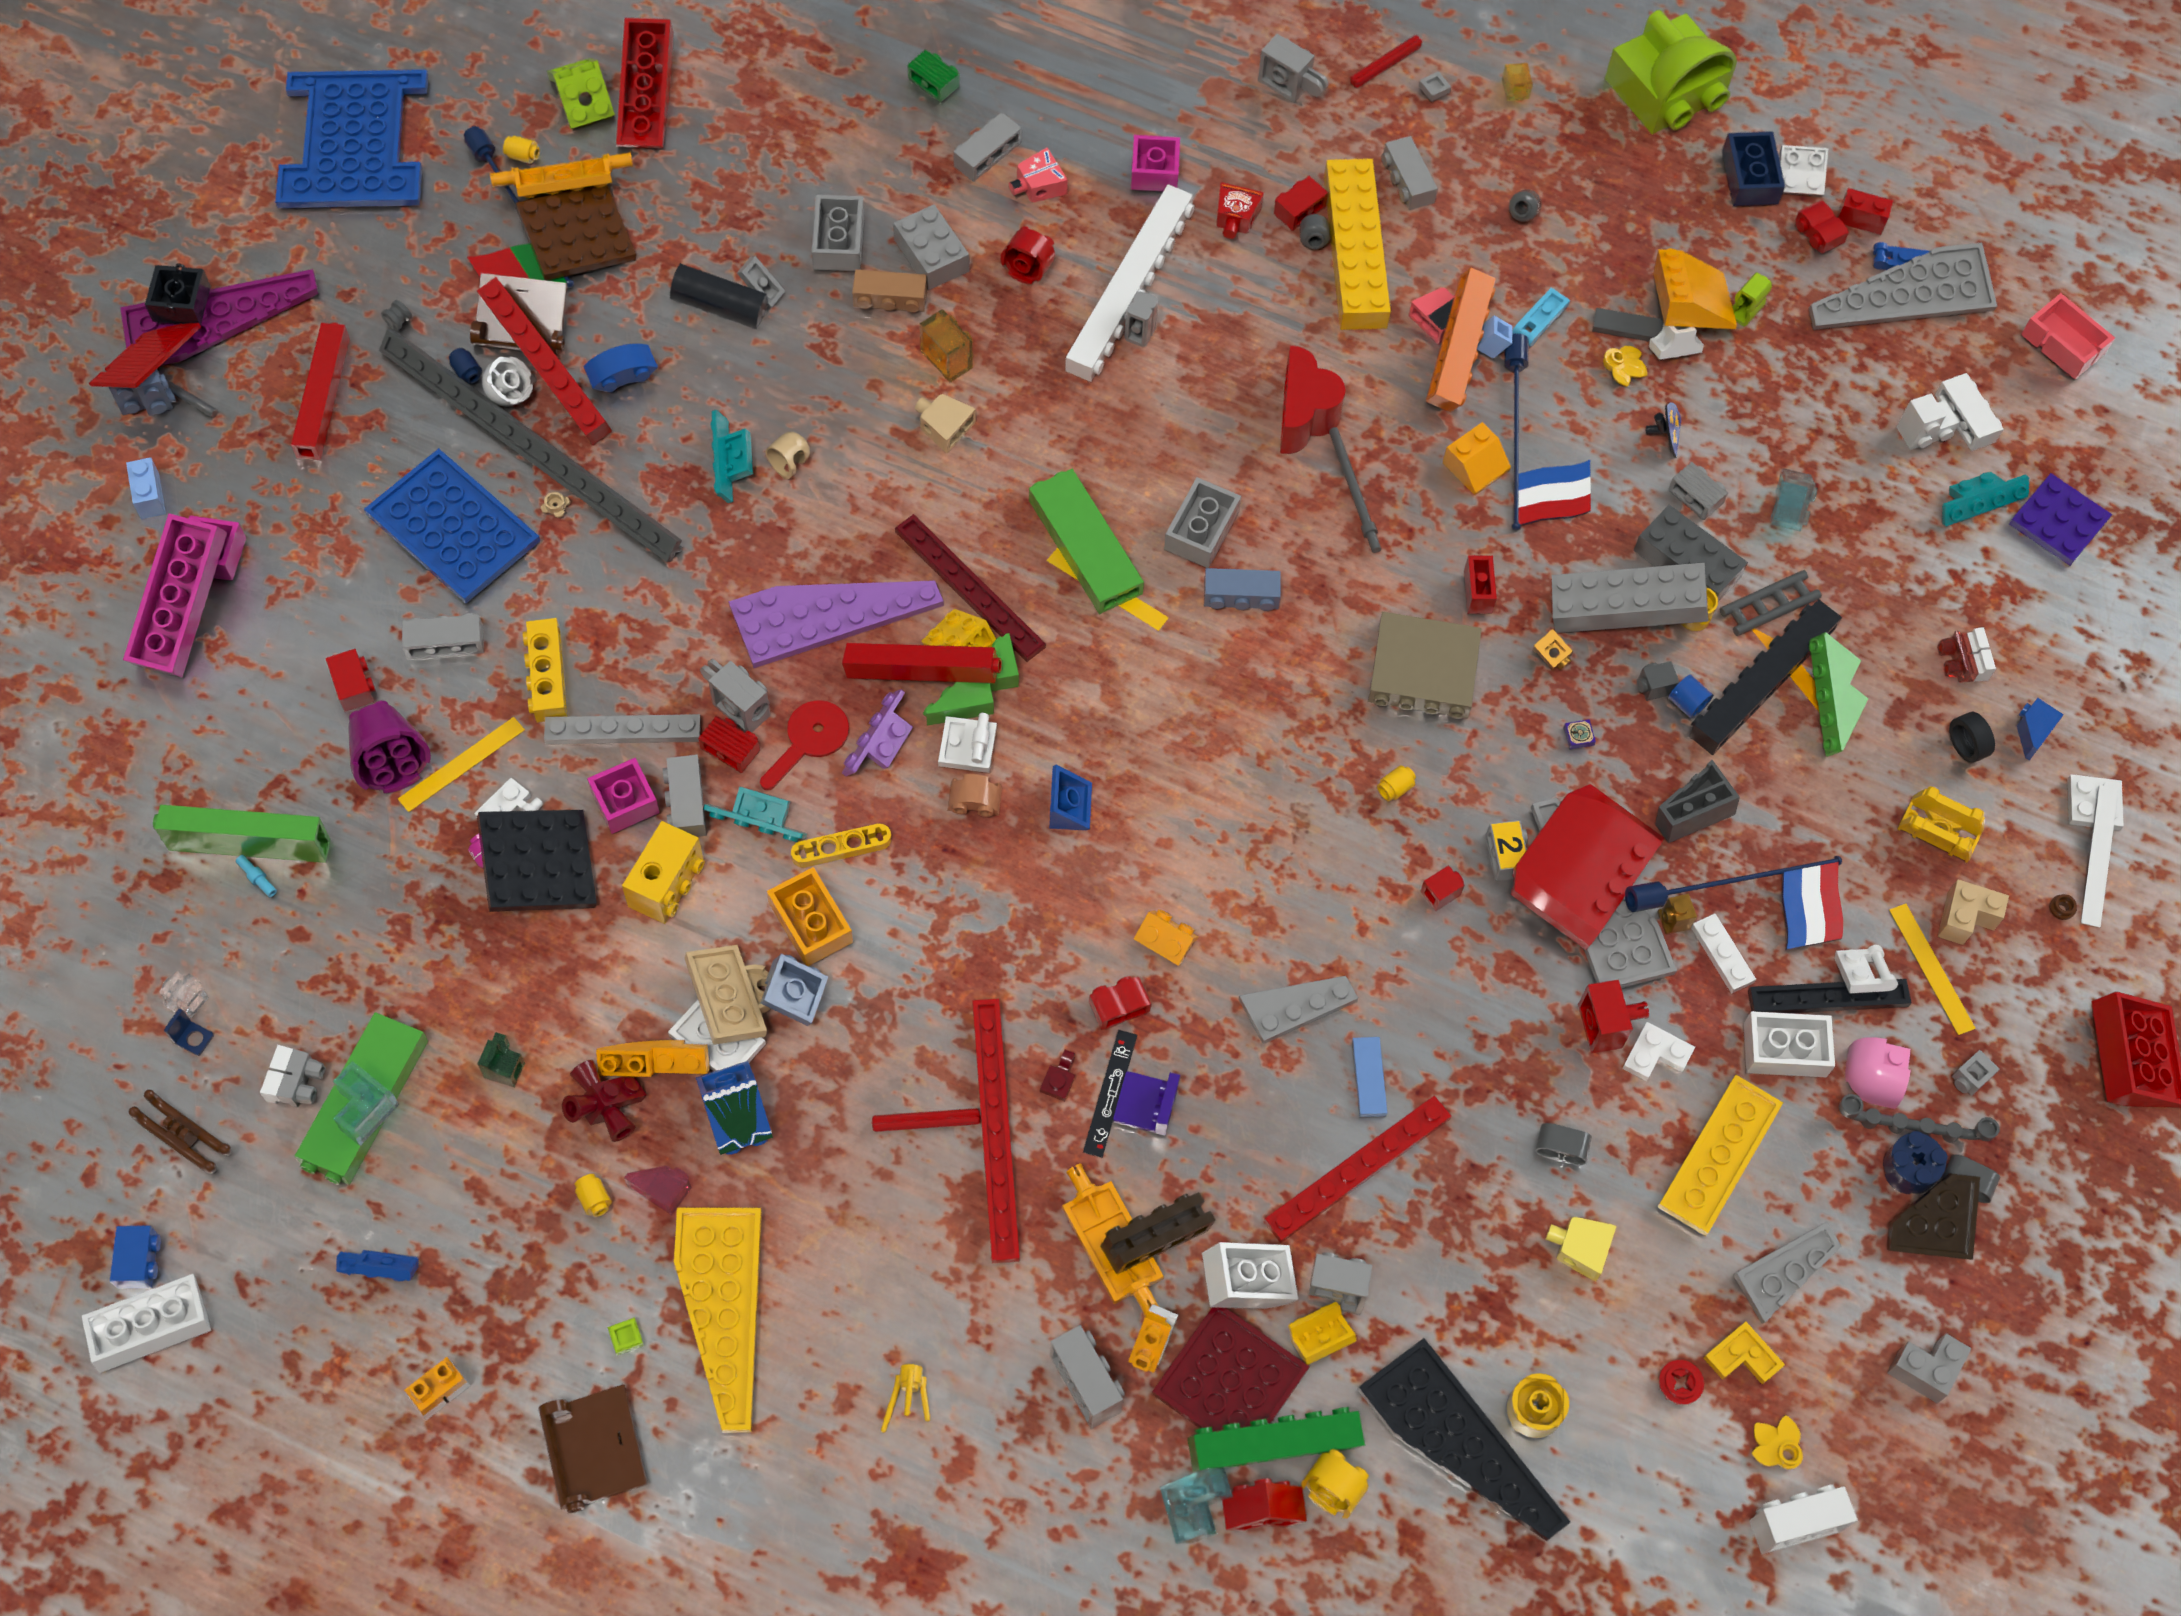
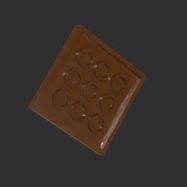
[516,185,636,281]

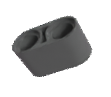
[1536,1123,1592,1165]
[1941,1154,2000,1203]

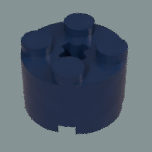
[1883,1131,1948,1195]

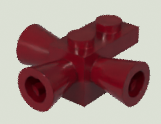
[562,1060,647,1142]

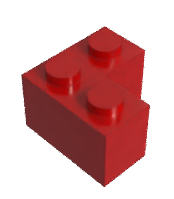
[1221,1479,1307,1532]

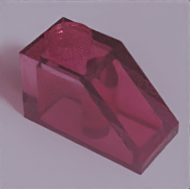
[624,1166,692,1215]

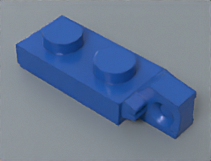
[336,1250,419,1281]

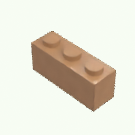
[852,269,927,312]

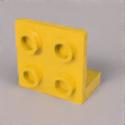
[922,609,996,647]

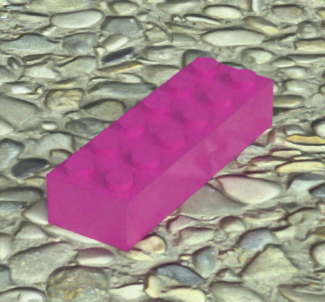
[123,513,227,678]

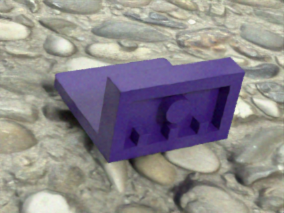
[1113,1071,1180,1136]

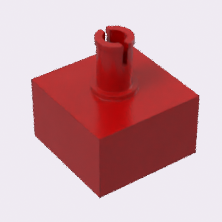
[1578,980,1649,1054]

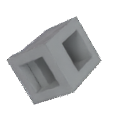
[1952,1050,2000,1096]

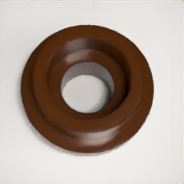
[2050,894,2077,920]

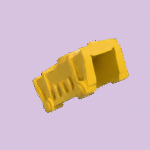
[1897,786,1985,863]

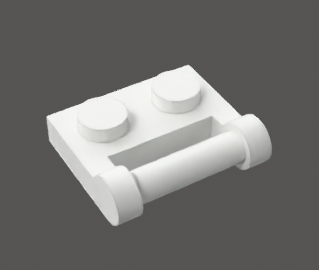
[1834,945,1898,993]

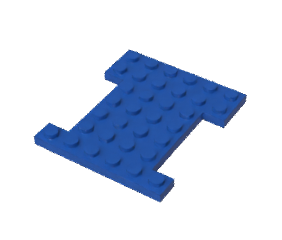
[275,70,428,208]

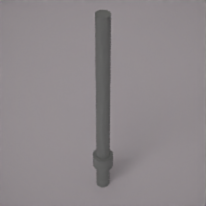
[1329,427,1381,553]

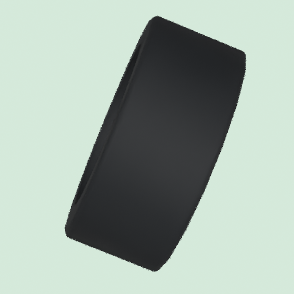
[1949,711,1995,763]

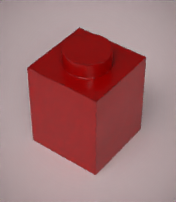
[1420,865,1465,911]

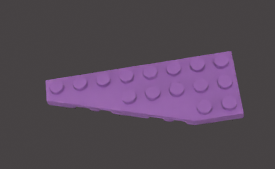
[729,581,944,668]

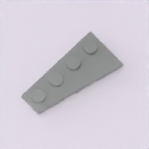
[1239,976,1358,1044]
[1733,1222,1841,1324]

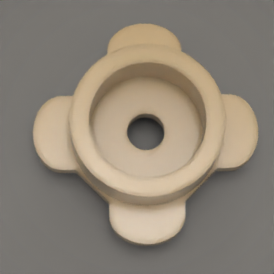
[541,492,570,518]

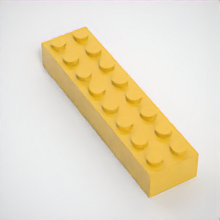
[1324,159,1391,330]

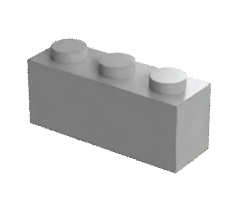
[954,112,1022,182]
[1381,136,1438,210]
[402,613,484,660]
[663,755,707,837]

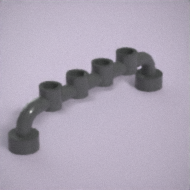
[1839,1094,2000,1143]

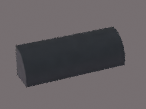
[670,263,769,330]

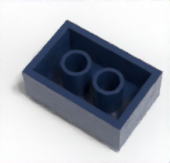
[1722,131,1785,206]

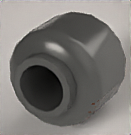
[1509,189,1542,222]
[1300,214,1330,249]

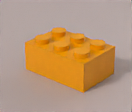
[767,867,853,966]

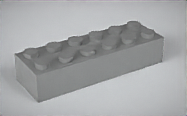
[1552,563,1708,633]

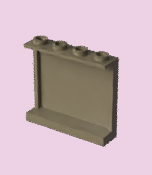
[1368,612,1482,719]

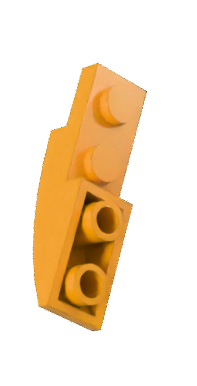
[596,1040,710,1077]

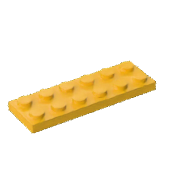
[1658,1075,1783,1236]

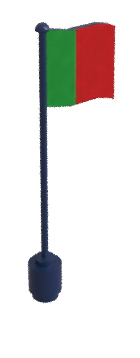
[464,126,574,292]

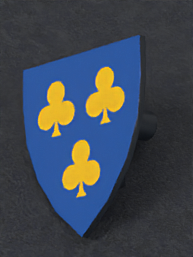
[1646,402,1681,458]

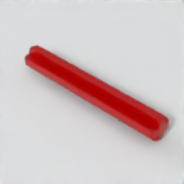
[1350,35,1423,88]
[872,1108,980,1132]

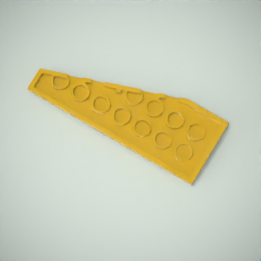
[674,1208,762,1433]

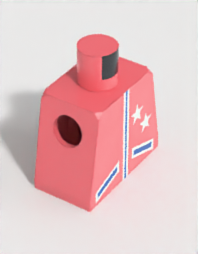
[1009,148,1068,202]

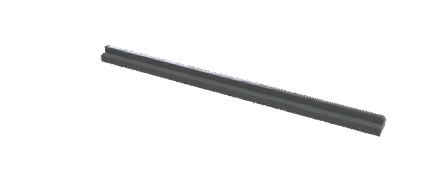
[379,329,683,562]

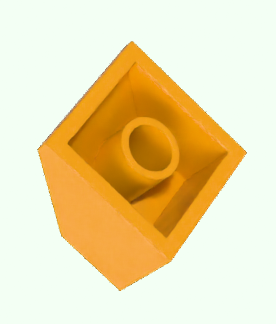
[1442,422,1511,495]

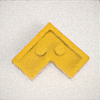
[1703,1322,1785,1385]

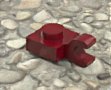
[1040,1049,1075,1102]

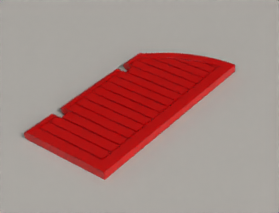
[89,323,201,388]

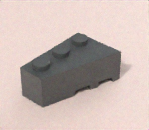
[1655,760,1740,843]

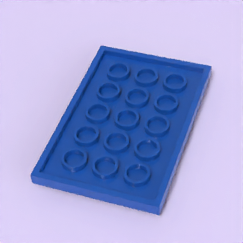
[364,448,540,604]

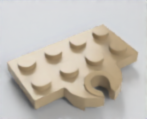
[684,945,771,1045]

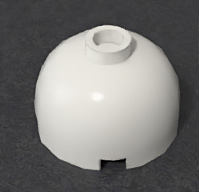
[482,356,533,407]

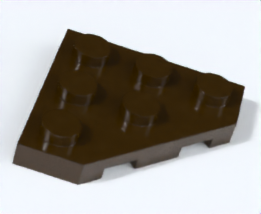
[1887,1173,1980,1260]

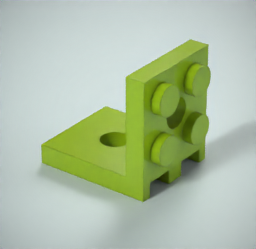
[547,58,615,129]

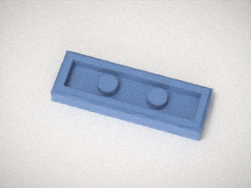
[1352,1037,1388,1117]

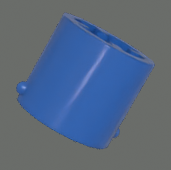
[1668,674,1714,719]

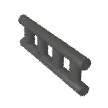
[1719,570,1822,636]

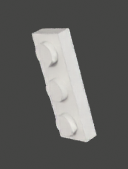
[1691,913,1756,994]

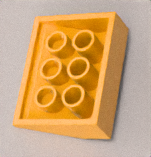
[1653,248,1737,329]

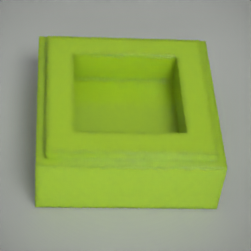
[607,1317,644,1356]

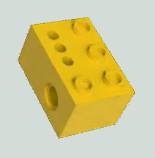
[622,821,705,924]

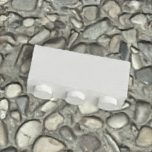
[1935,373,2003,451]

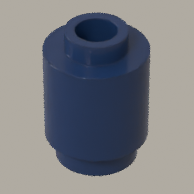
[449,348,482,384]

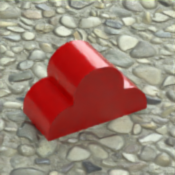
[1280,345,1346,454]

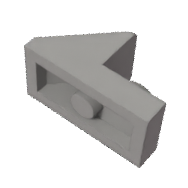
[737,256,785,308]

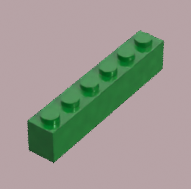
[1187,1407,1365,1473]

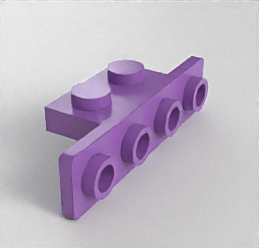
[842,689,913,776]

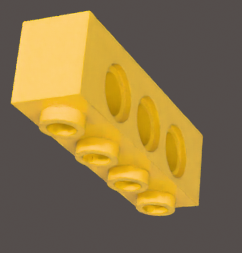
[522,618,567,723]

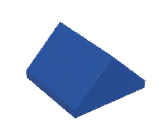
[1049,764,1092,831]

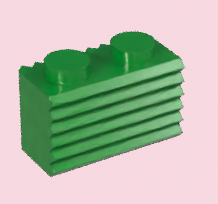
[907,49,960,102]

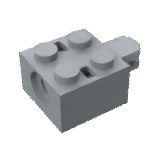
[1258,34,1328,103]
[700,659,771,732]

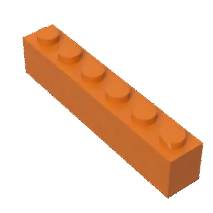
[1425,267,1496,413]

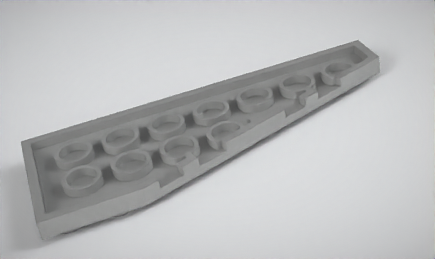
[1809,243,1997,330]
[1531,798,1677,988]

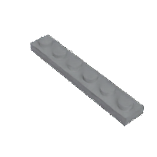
[544,714,701,744]

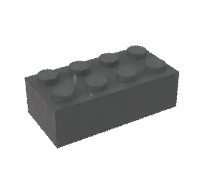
[1633,505,1748,602]

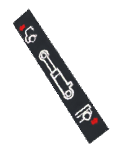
[1083,1030,1138,1158]

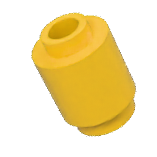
[503,135,540,164]
[1377,765,1416,802]
[575,1174,612,1217]

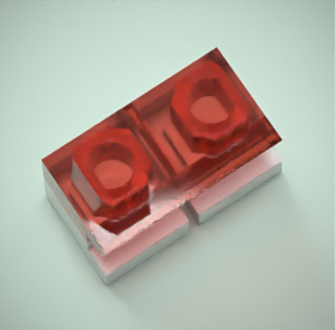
[1937,627,1996,682]

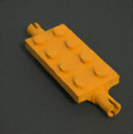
[490,152,633,198]
[1062,1164,1164,1316]

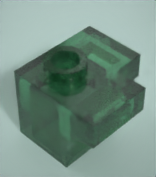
[478,1032,525,1088]

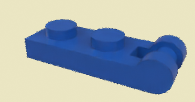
[1873,242,1929,270]

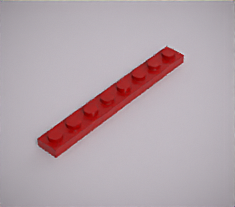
[1264,1095,1451,1243]

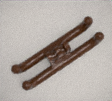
[129,1089,232,1174]

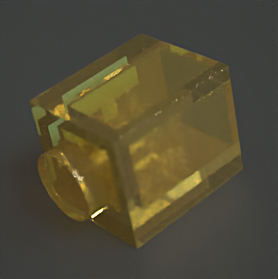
[1502,63,1533,101]

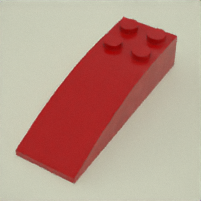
[616,18,674,148]

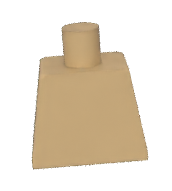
[915,394,976,453]

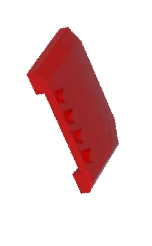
[1511,784,1664,950]

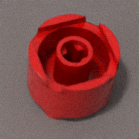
[1000,226,1055,284]

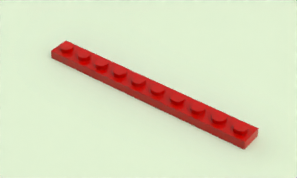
[972,998,1020,1264]

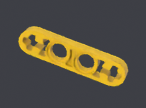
[791,824,891,868]

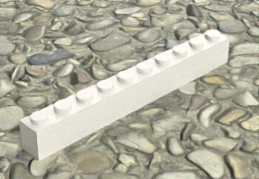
[1065,184,1195,382]

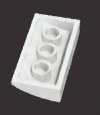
[82,1274,212,1373]

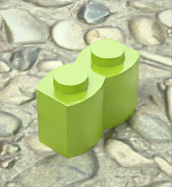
[1732,272,1772,327]

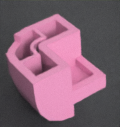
[1845,1037,1911,1109]

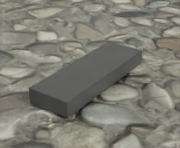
[1592,308,1664,342]

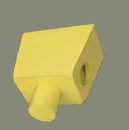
[1545,1217,1617,1281]

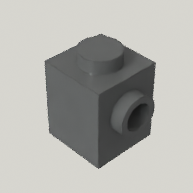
[1637,661,1680,701]

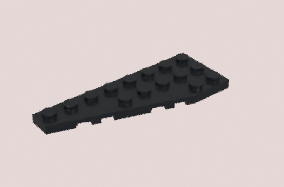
[1357,1338,1571,1541]

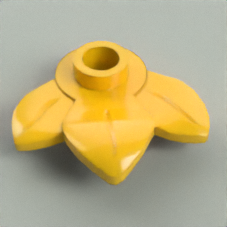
[1603,346,1648,387]
[1752,1415,1803,1470]

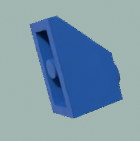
[2017,698,2064,761]

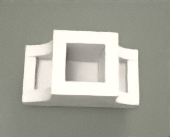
[1649,324,1704,360]

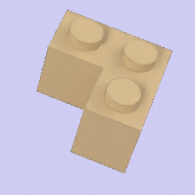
[1938,879,2009,945]

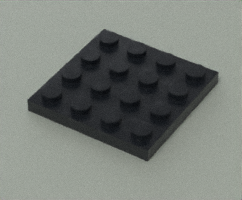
[477,810,597,912]

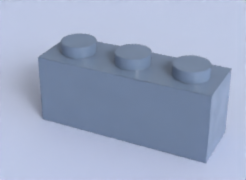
[1204,568,1281,611]

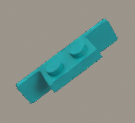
[710,410,753,503]
[1942,472,2029,526]
[703,787,808,842]

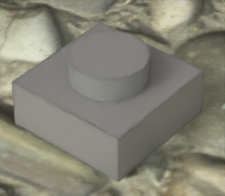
[1419,71,1451,102]

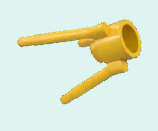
[881,1364,930,1433]

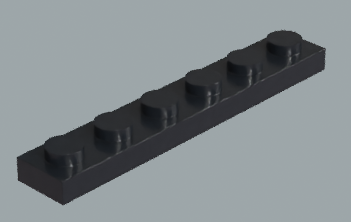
[1748,979,1911,1013]

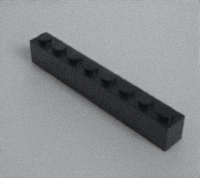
[1689,599,1842,755]

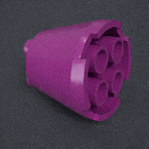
[348,700,431,793]

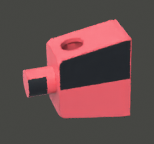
[1409,287,1455,345]

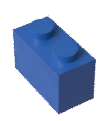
[110,1225,161,1289]

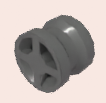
[381,300,412,331]

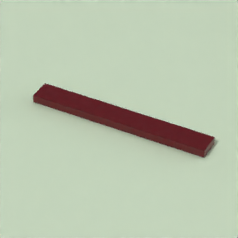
[895,514,1046,662]

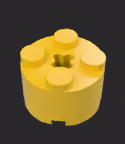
[1507,1373,1569,1438]
[1301,1449,1369,1519]

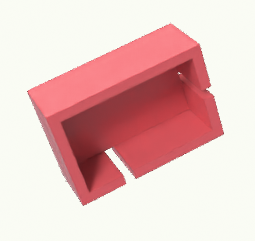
[2021,293,2115,379]

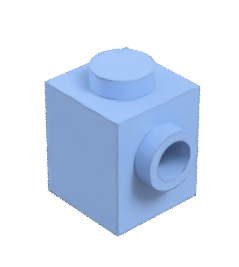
[1477,316,1512,359]

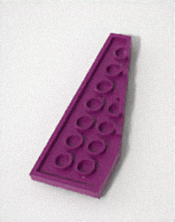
[120,269,319,365]

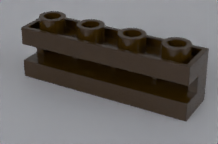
[1100,1192,1216,1274]

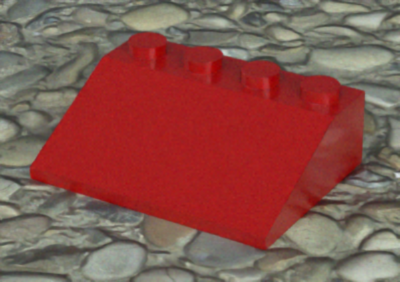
[2091,991,2181,1108]

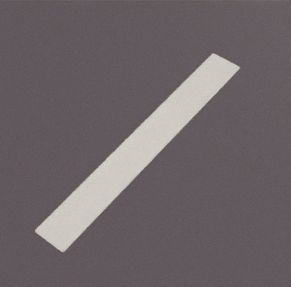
[2081,785,2119,927]

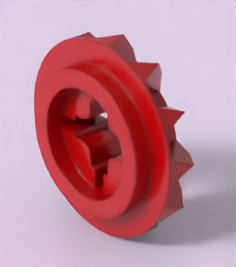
[1658,1360,1704,1405]

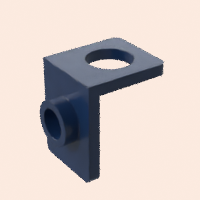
[164,1008,214,1056]

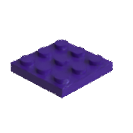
[2009,473,2112,566]

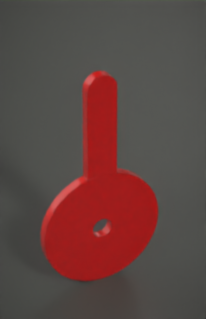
[760,700,849,790]

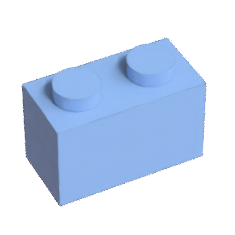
[126,457,166,519]

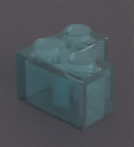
[1770,468,1818,532]
[333,1061,399,1146]
[1160,1468,1233,1544]

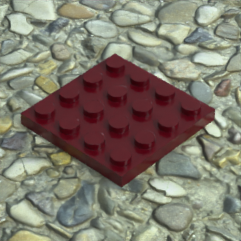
[1152,1307,1310,1432]

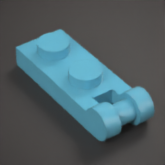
[1512,288,1570,347]

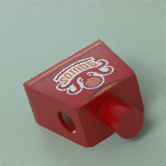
[1216,182,1264,239]

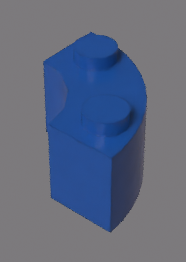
[584,344,658,393]

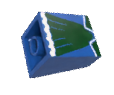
[696,1061,773,1155]

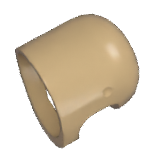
[765,432,810,479]

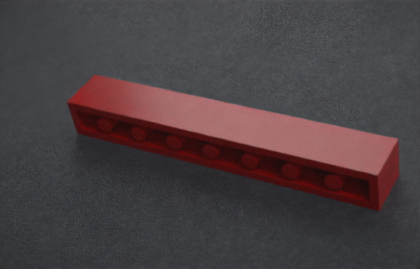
[477,277,612,445]

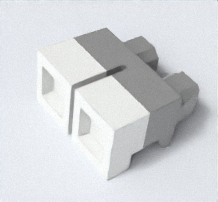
[260,1045,326,1108]

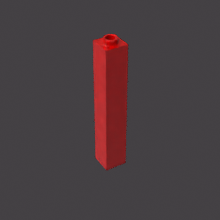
[291,322,350,460]
[842,643,1002,683]

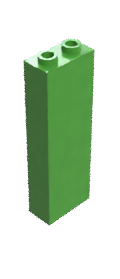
[1029,468,1144,614]
[153,805,331,863]
[295,1012,428,1185]

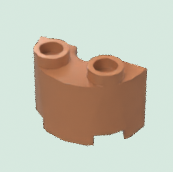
[947,774,1002,817]

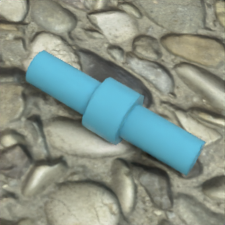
[235,855,277,897]

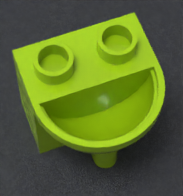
[1604,10,1737,134]

